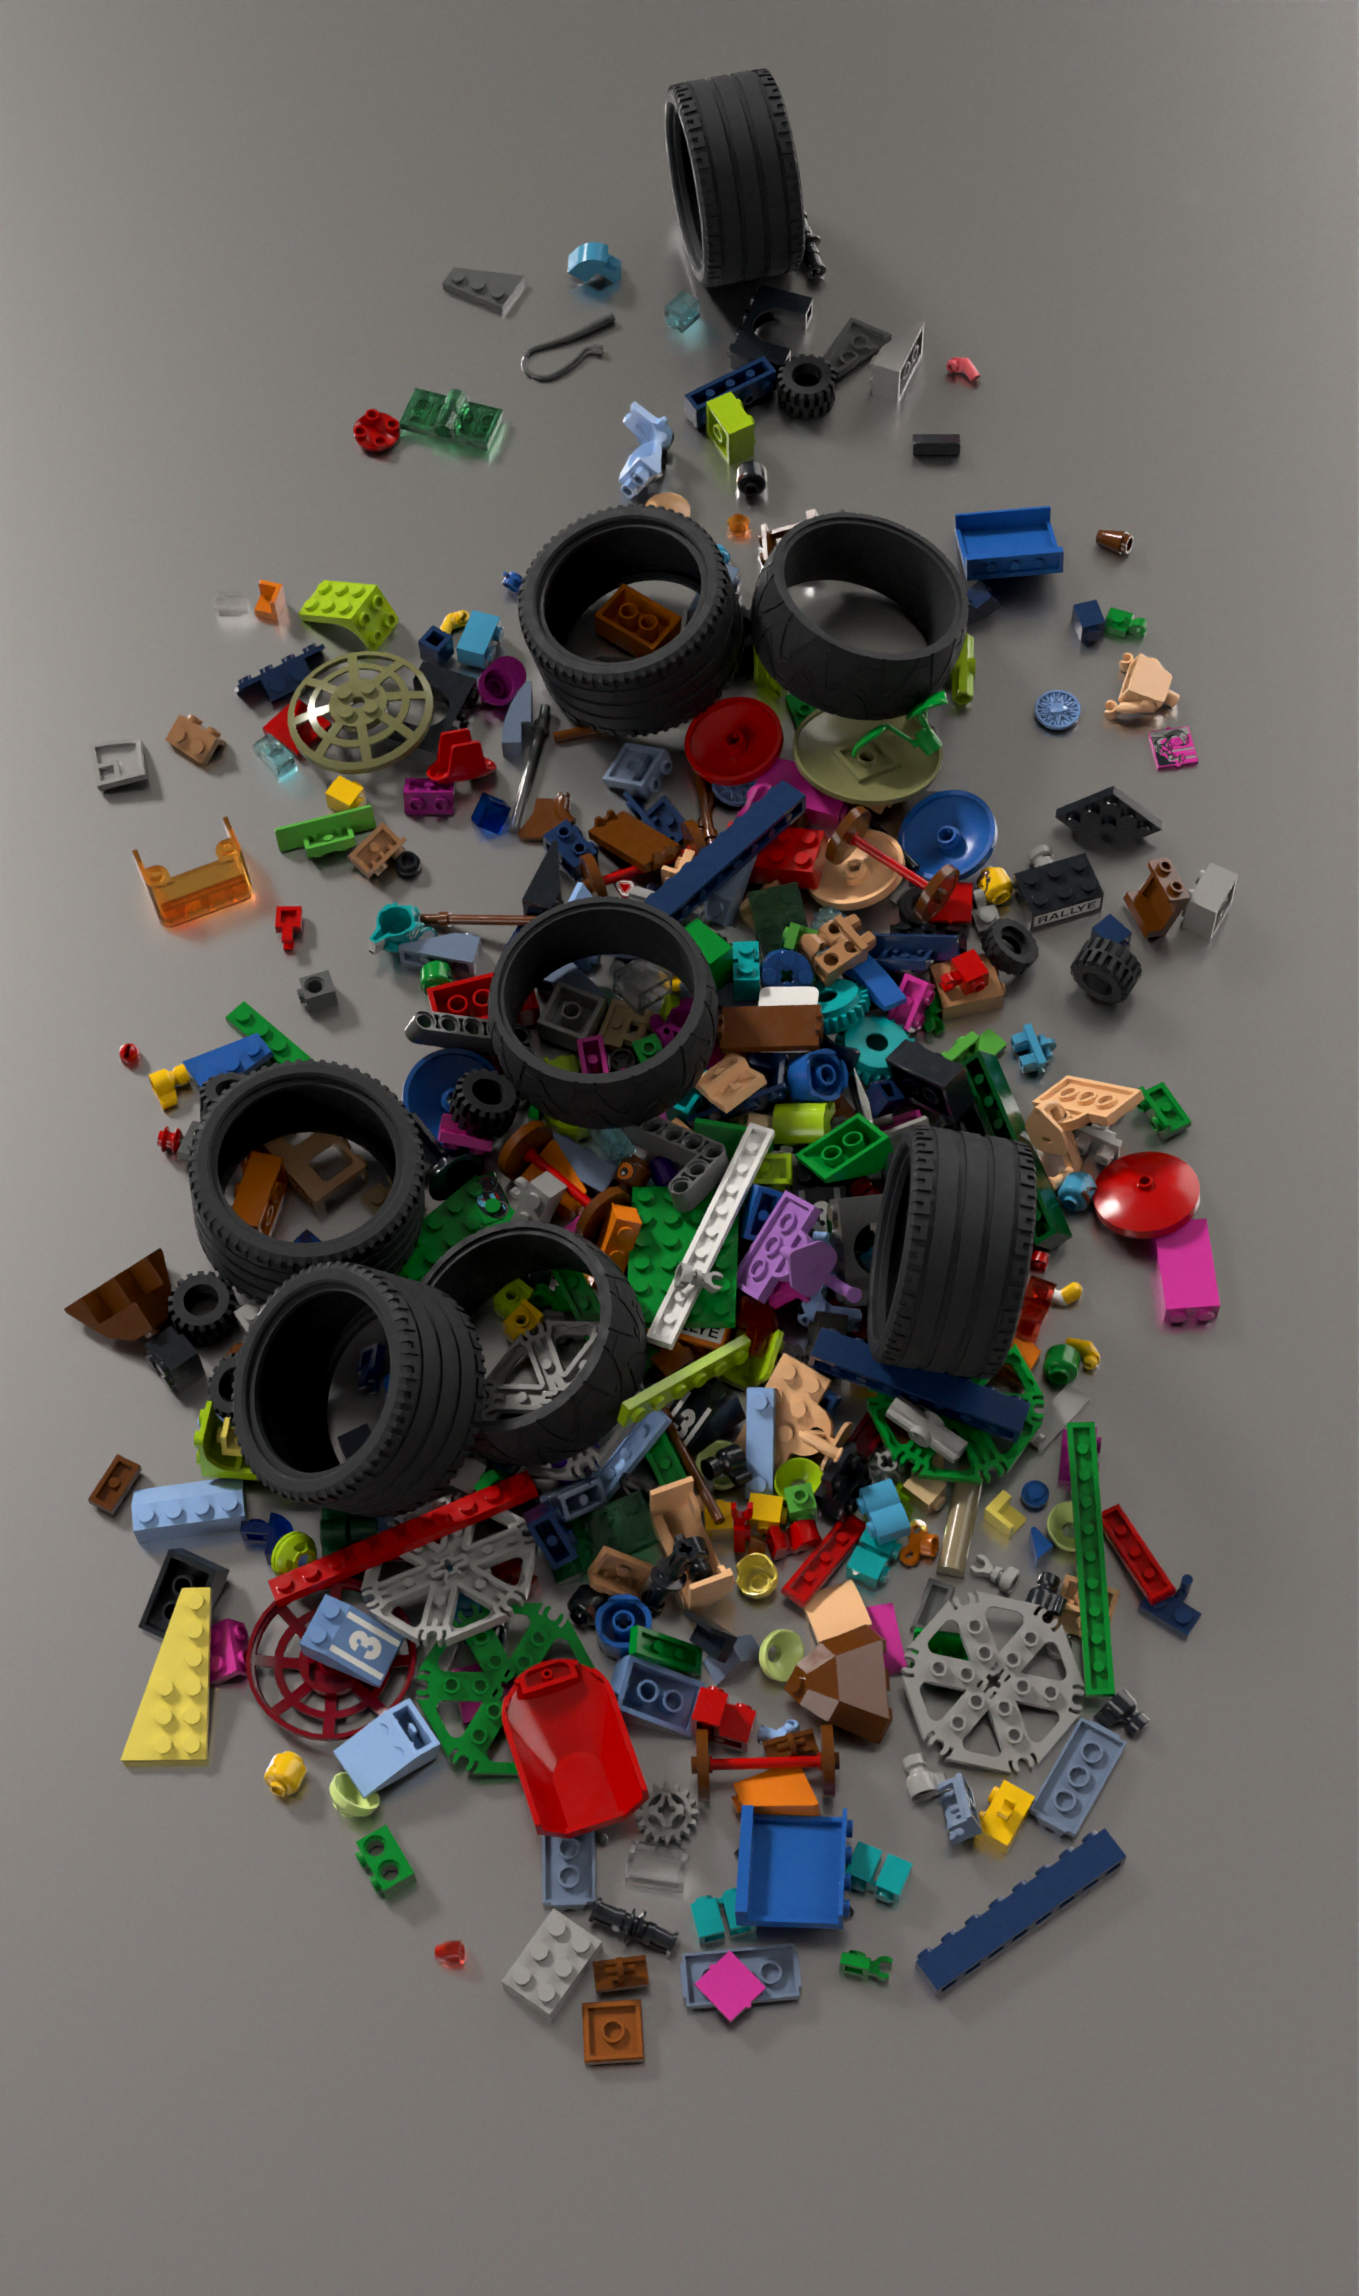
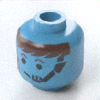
[1058,1171,1097,1211]

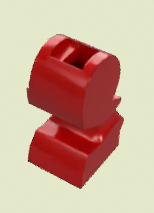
[765,1519,822,1561]

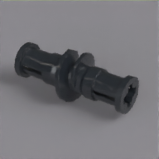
[803,212,827,279]
[641,1539,698,1612]
[588,1897,680,1957]

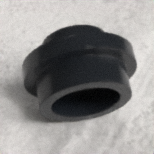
[395,851,421,876]

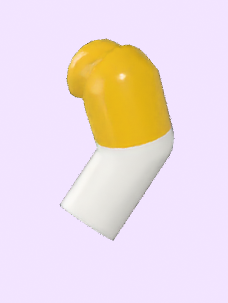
[1042,1282,1082,1306]

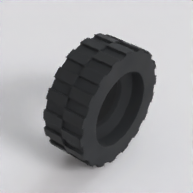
[981,918,1039,976]

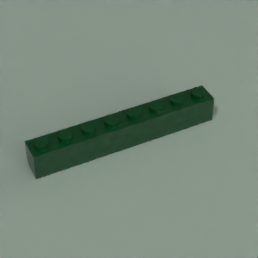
[961,1050,1073,1250]

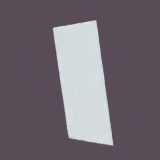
[854,1069,873,1123]

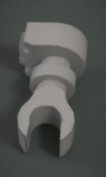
[674,1263,723,1293]
[970,1555,1021,1594]

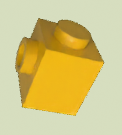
[325,775,366,812]
[746,1492,788,1534]
[704,1500,734,1542]

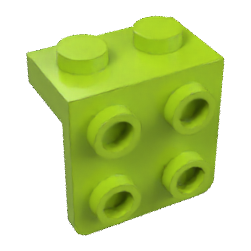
[718,1329,784,1392]

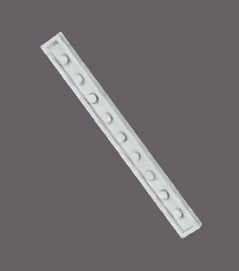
[646,1123,775,1350]

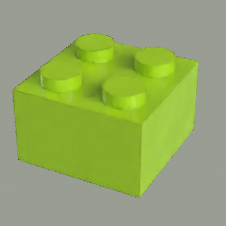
[706,392,756,465]

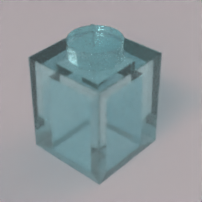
[664,290,700,333]

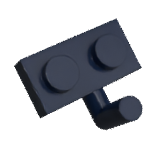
[1138,1574,1202,1639]

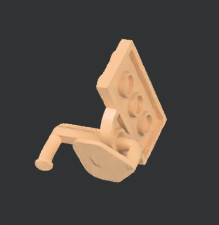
[1025,1075,1144,1192]
[734,1353,853,1473]

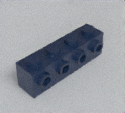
[684,356,776,428]

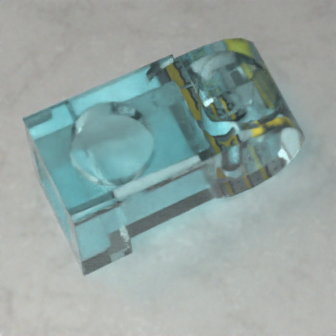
[252,733,298,782]

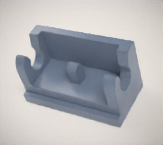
[937,1772,983,1845]

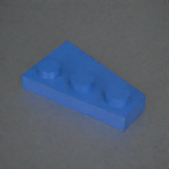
[182,1033,274,1087]

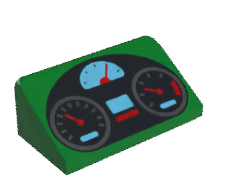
[466,1172,512,1225]

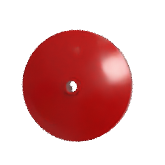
[684,697,784,786]
[1093,1151,1201,1239]

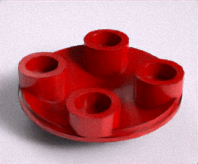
[353,409,400,451]

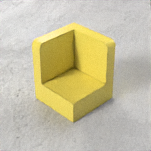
[984,1490,1026,1540]

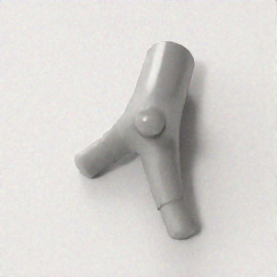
[888,878,914,906]

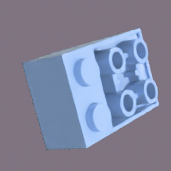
[333,1698,440,1799]

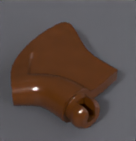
[518,791,577,841]

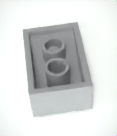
[869,320,924,403]

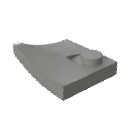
[89,739,147,791]

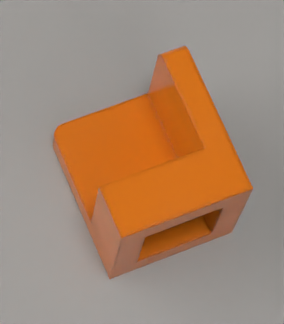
[254,580,286,621]

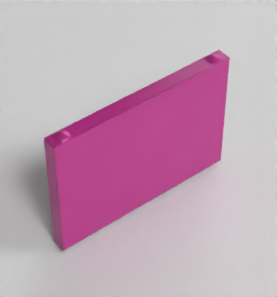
[865,1602,908,1676]

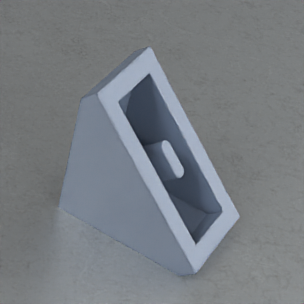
[703,1634,760,1687]

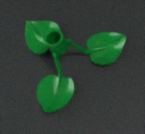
[852,690,948,759]

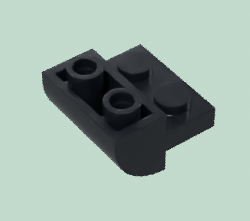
[814,1440,872,1523]

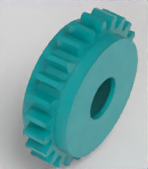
[811,979,871,1035]
[835,1014,915,1085]

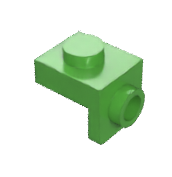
[782,922,818,952]
[784,1483,817,1525]

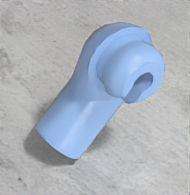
[757,1719,800,1741]

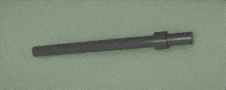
[509,704,551,833]

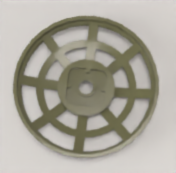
[288,651,434,774]

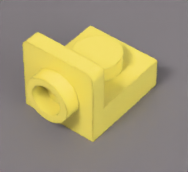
[217,1417,243,1457]

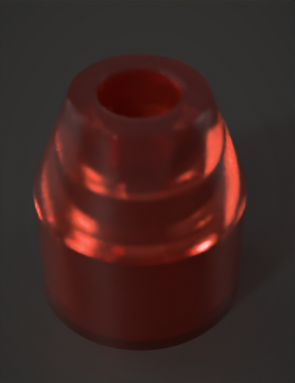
[435,1940,465,1965]

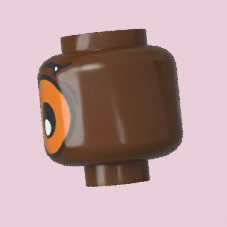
[614,1154,653,1195]

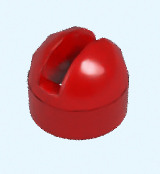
[119,1043,141,1066]

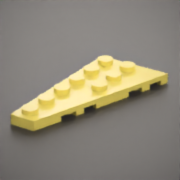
[120,1587,212,1761]

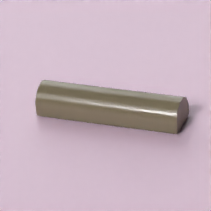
[936,1465,983,1578]

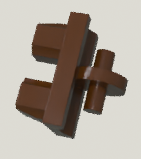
[762,1728,820,1757]
[593,1955,649,1993]

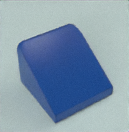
[1029,1526,1053,1568]

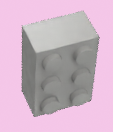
[501,1908,603,2024]

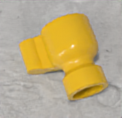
[148,1064,191,1110]

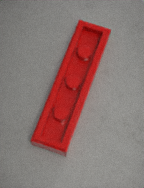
[1102,1504,1176,1606]
[781,1514,866,1609]

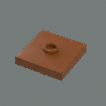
[582,1999,645,2065]

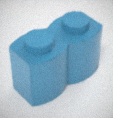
[856,1478,911,1545]

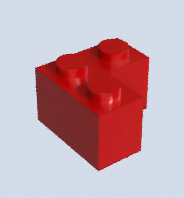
[691,1686,756,1752]

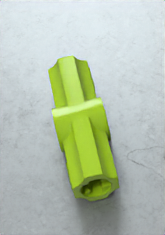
[950,633,976,705]

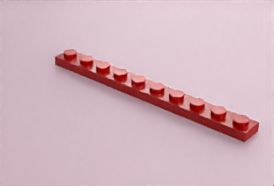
[268,1470,538,1608]

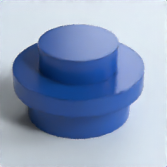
[1021,1480,1049,1508]

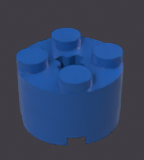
[759,949,813,988]
[787,1049,848,1103]
[595,1594,653,1659]

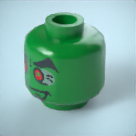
[420,960,453,996]

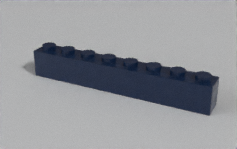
[644,780,806,923]
[808,1327,1031,1443]
[915,1828,1127,1998]

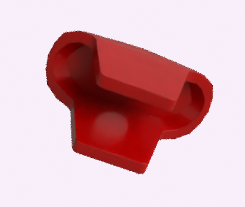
[426,728,497,784]

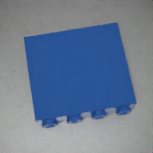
[955,506,1064,581]
[735,1805,853,1929]

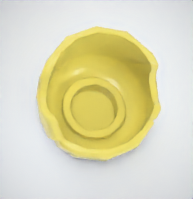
[736,1552,778,1599]

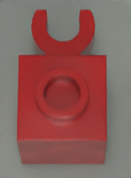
[939,949,989,996]

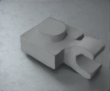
[972,889,1000,937]

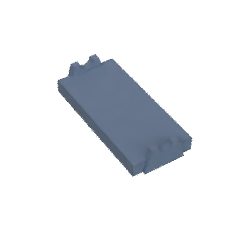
[1028,1718,1127,1838]
[542,1831,596,1911]
[680,1943,802,2010]

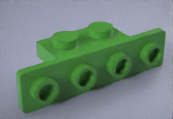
[274,805,376,858]
[941,1029,1007,1063]

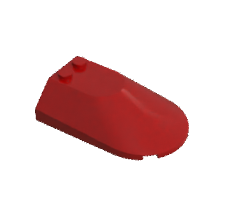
[501,1659,649,1839]

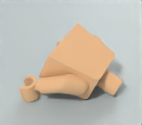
[1104,653,1180,720]

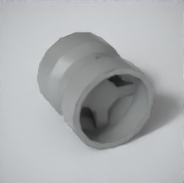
[1028,844,1057,868]

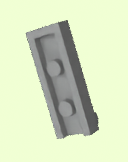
[1021,1383,1090,1454]

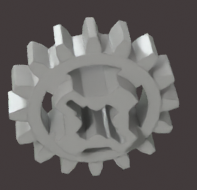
[635,1781,698,1847]

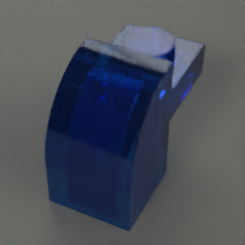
[240,1512,294,1564]

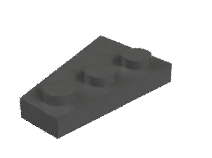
[442,267,525,313]
[823,317,892,379]

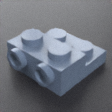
[602,742,673,799]

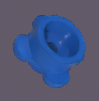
[502,571,523,593]

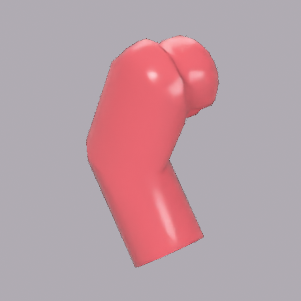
[946,357,980,382]

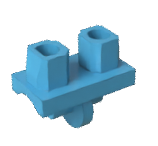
[1010,1023,1057,1077]

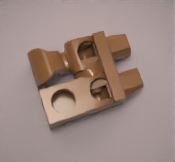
[797,914,877,987]

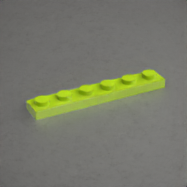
[617,1334,751,1428]

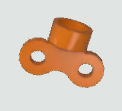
[899,1520,939,1566]

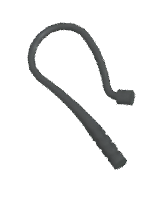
[521,312,615,380]

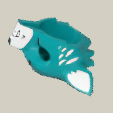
[369,902,438,955]

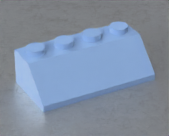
[131,1478,249,1543]

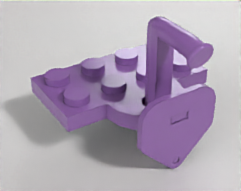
[737,1190,862,1304]

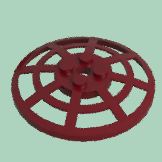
[246,1578,417,1742]

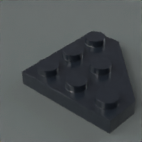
[1055,786,1163,838]

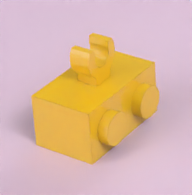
[975,1780,1035,1854]

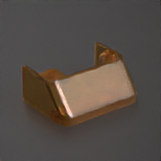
[132,816,255,928]

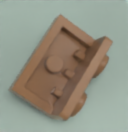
[165,714,226,765]
[347,822,407,879]
[587,1546,653,1601]

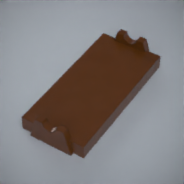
[588,809,682,873]
[717,1004,824,1053]

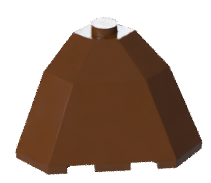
[64,1248,172,1340]
[784,1624,893,1744]

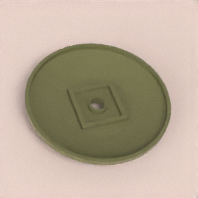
[792,709,943,806]

